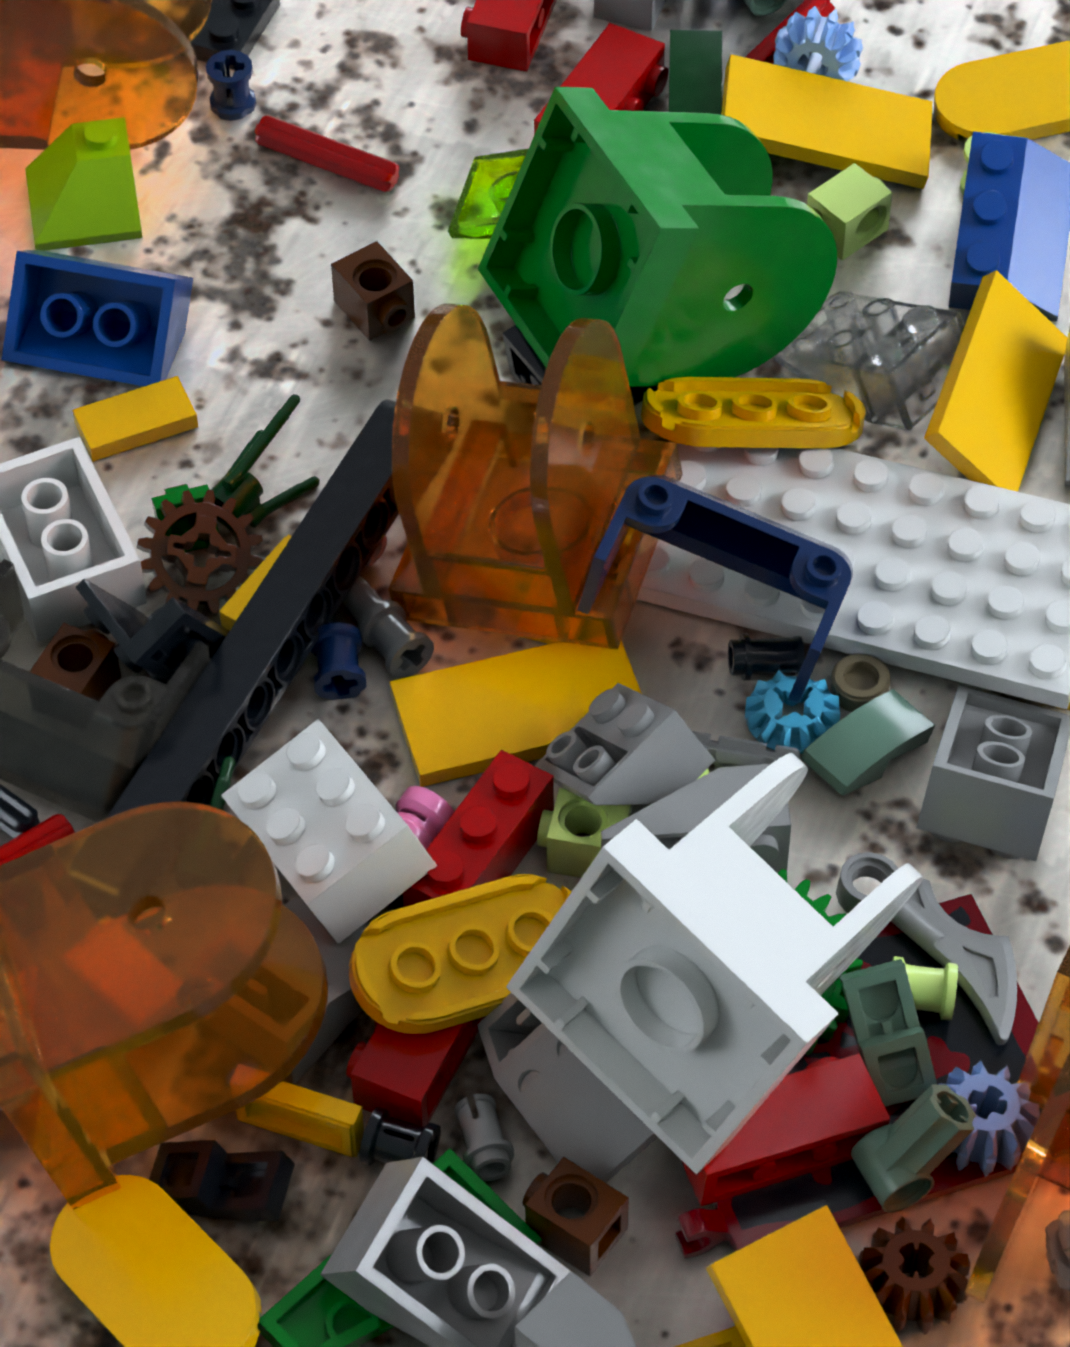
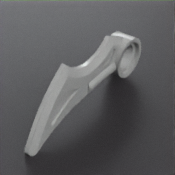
[836,852,1017,1045]

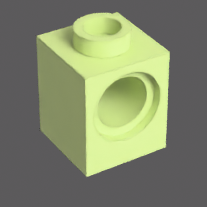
[807,163,892,261]
[537,788,632,878]

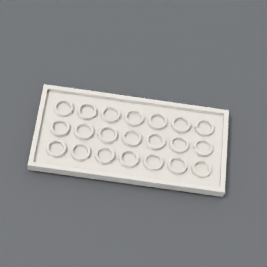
[615,443,1070,710]

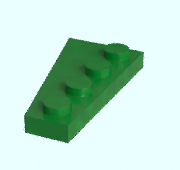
[257,1148,542,1347]

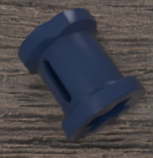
[206,50,256,121]
[311,622,367,700]

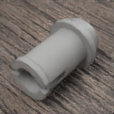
[454,1094,515,1181]

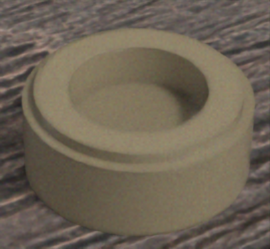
[830,654,891,712]

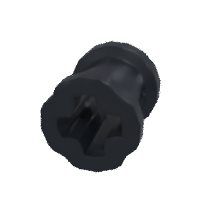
[359,1106,441,1166]

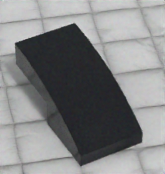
[149,1140,295,1221]

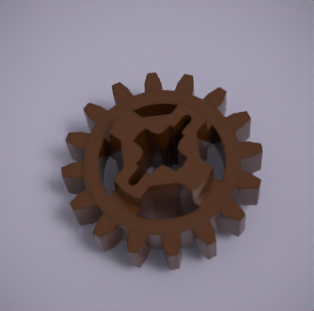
[136,490,264,617]

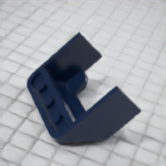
[577,475,853,704]

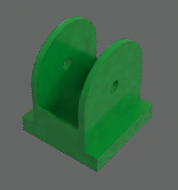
[478,87,837,412]

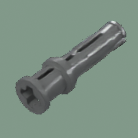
[342,574,434,679]

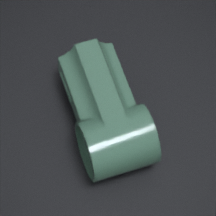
[850,1084,976,1213]

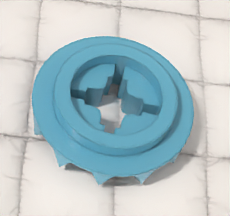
[745,670,840,754]

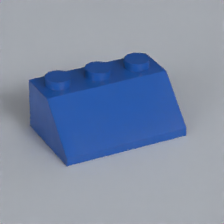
[948,131,1070,321]
[1,250,193,387]

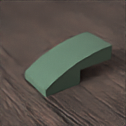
[801,689,935,796]
[839,959,937,1107]

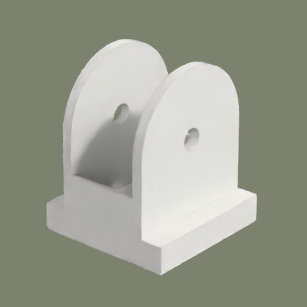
[506,753,923,1175]

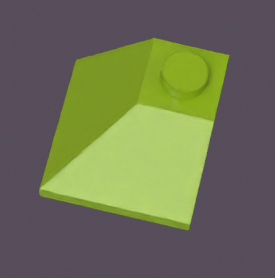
[25,117,143,251]

